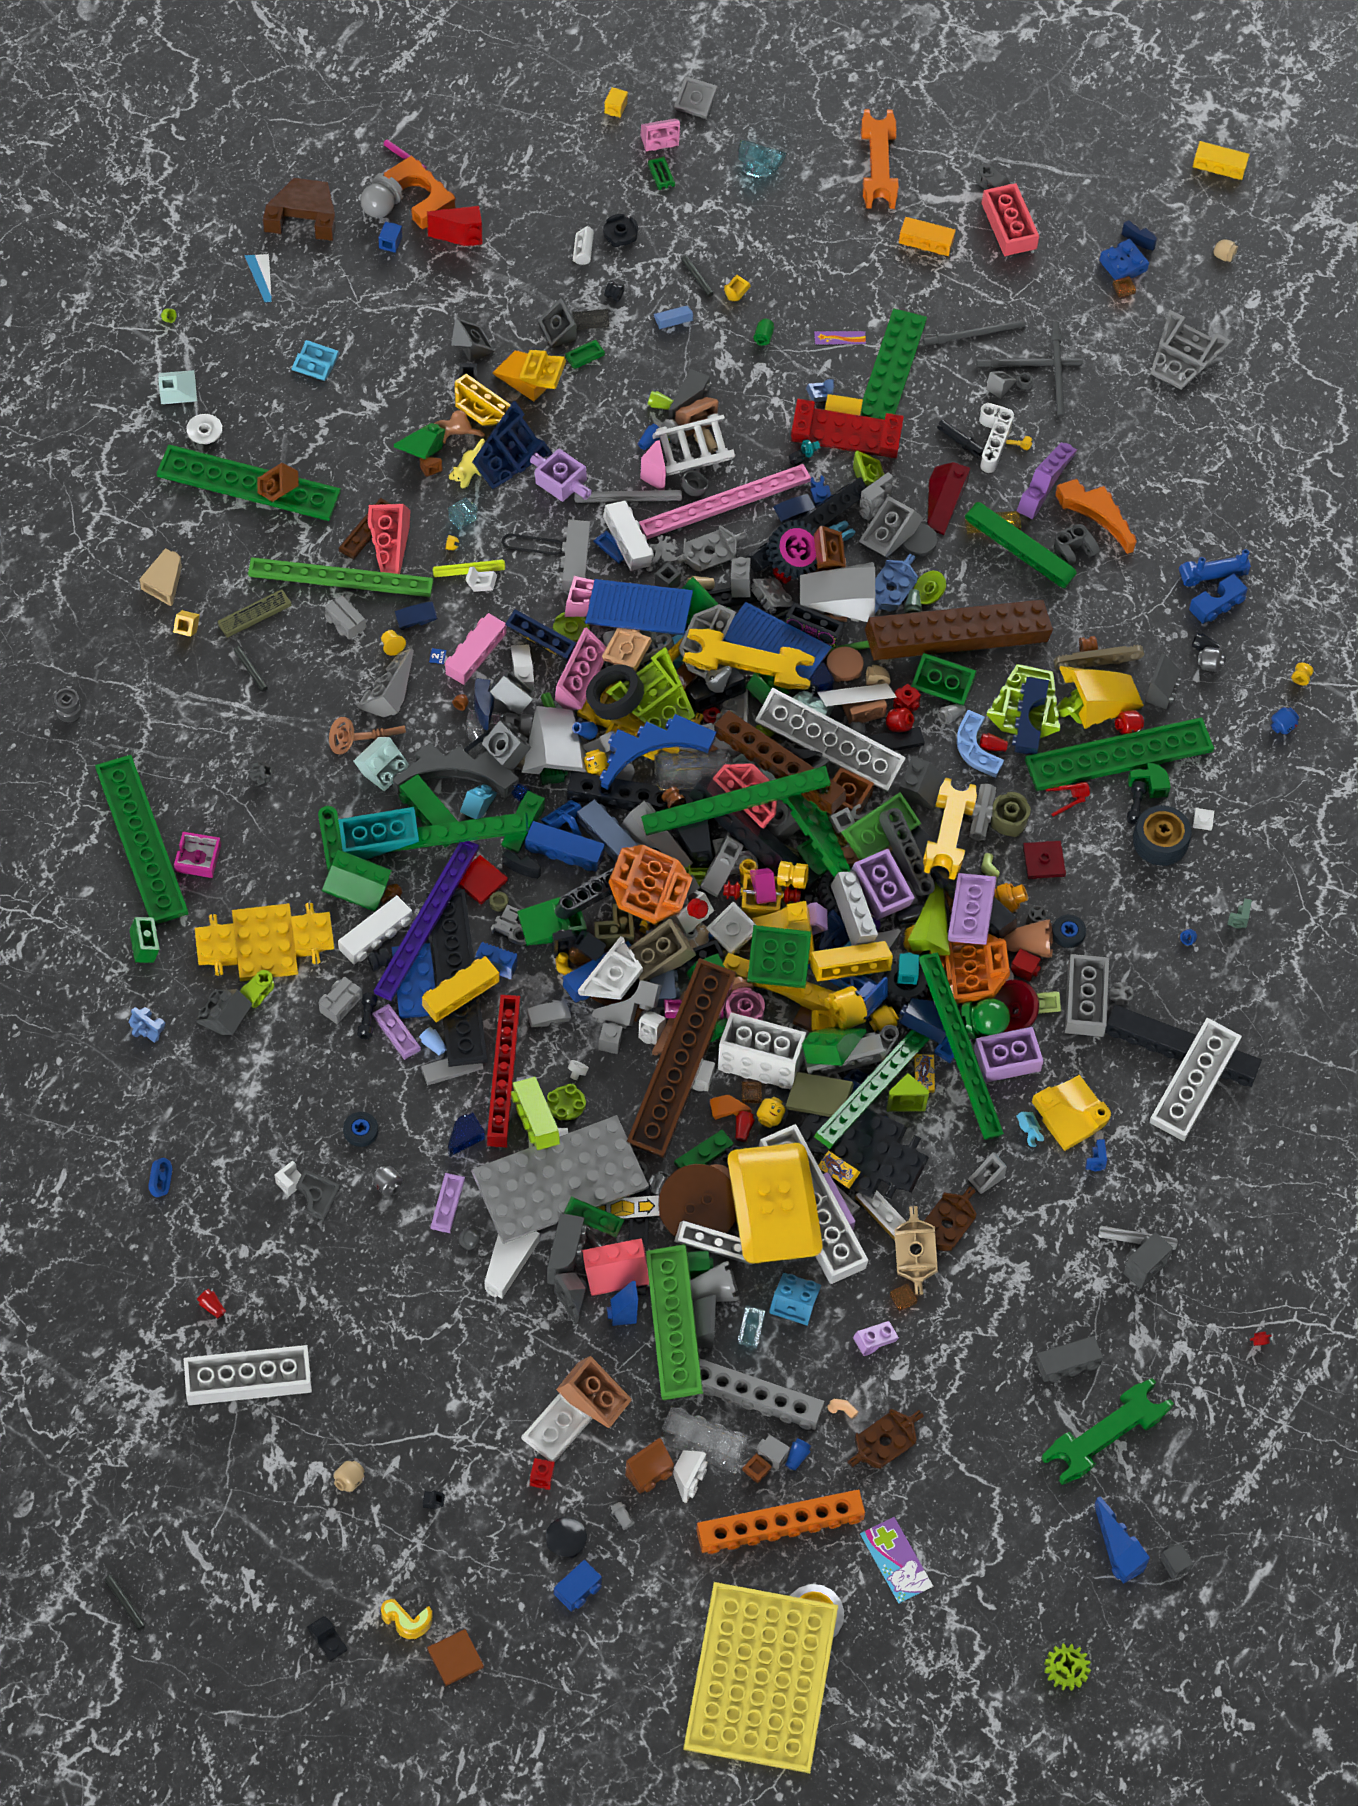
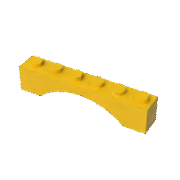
[723,953,835,1011]

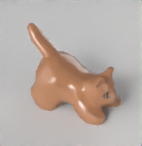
[434,410,485,444]

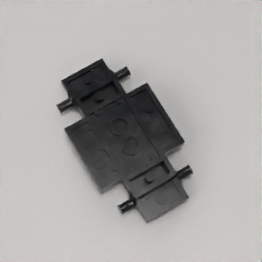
[799,1109,929,1200]

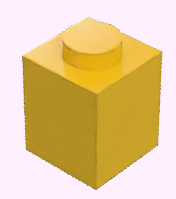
[604,87,628,118]
[173,610,200,636]

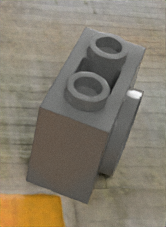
[482,720,531,770]
[766,799,800,842]

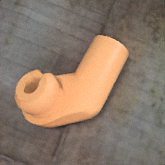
[827,1399,859,1419]

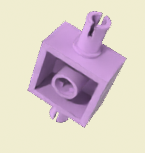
[530,449,592,502]

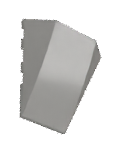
[1150,310,1232,390]
[800,562,875,622]
[521,706,587,774]

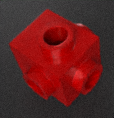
[893,684,921,712]

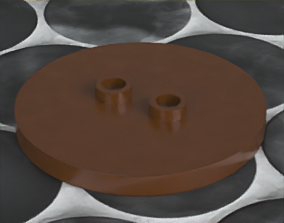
[658,1164,736,1237]

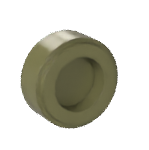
[489,892,509,912]

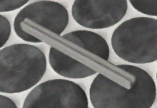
[574,490,682,503]

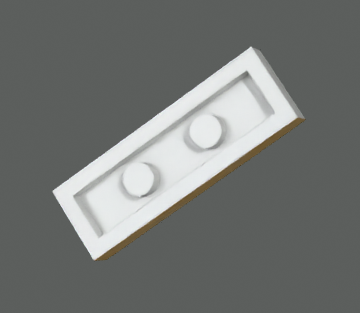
[855,1191,906,1241]

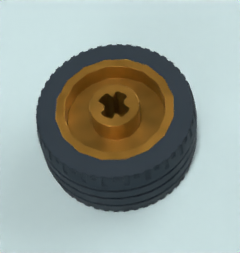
[1133,805,1192,866]

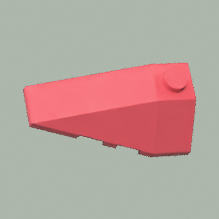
[368,504,411,574]

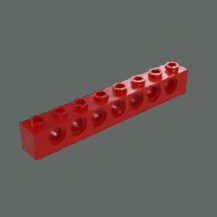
[487,995,520,1148]

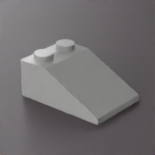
[859,496,924,558]

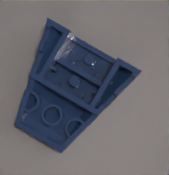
[472,401,553,489]

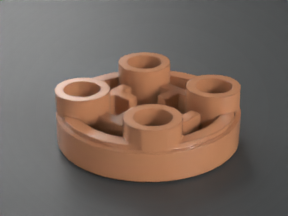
[826,647,864,682]

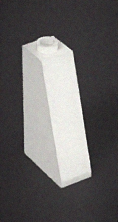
[485,1231,540,1298]

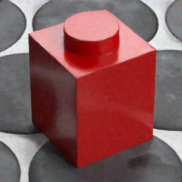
[1010,948,1042,982]

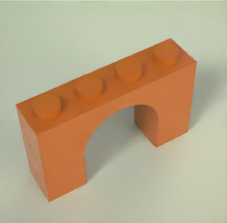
[384,156,456,230]

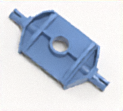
[875,554,918,614]

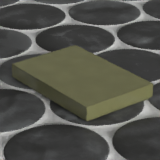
[786,1072,854,1117]

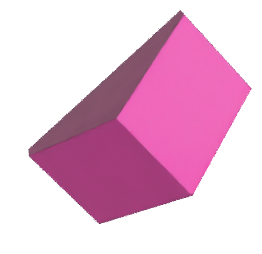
[750,868,776,904]

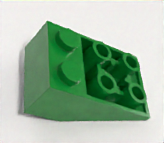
[517,897,587,946]

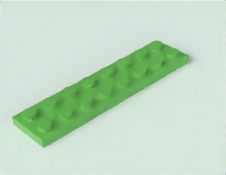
[646,1244,703,1400]

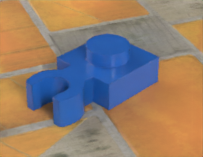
[810,476,831,506]

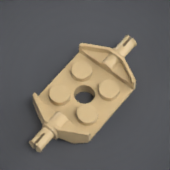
[894,1206,938,1295]

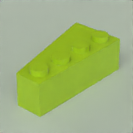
[511,1077,560,1150]

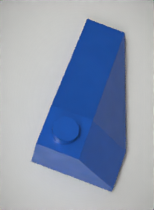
[1094,1496,1150,1584]

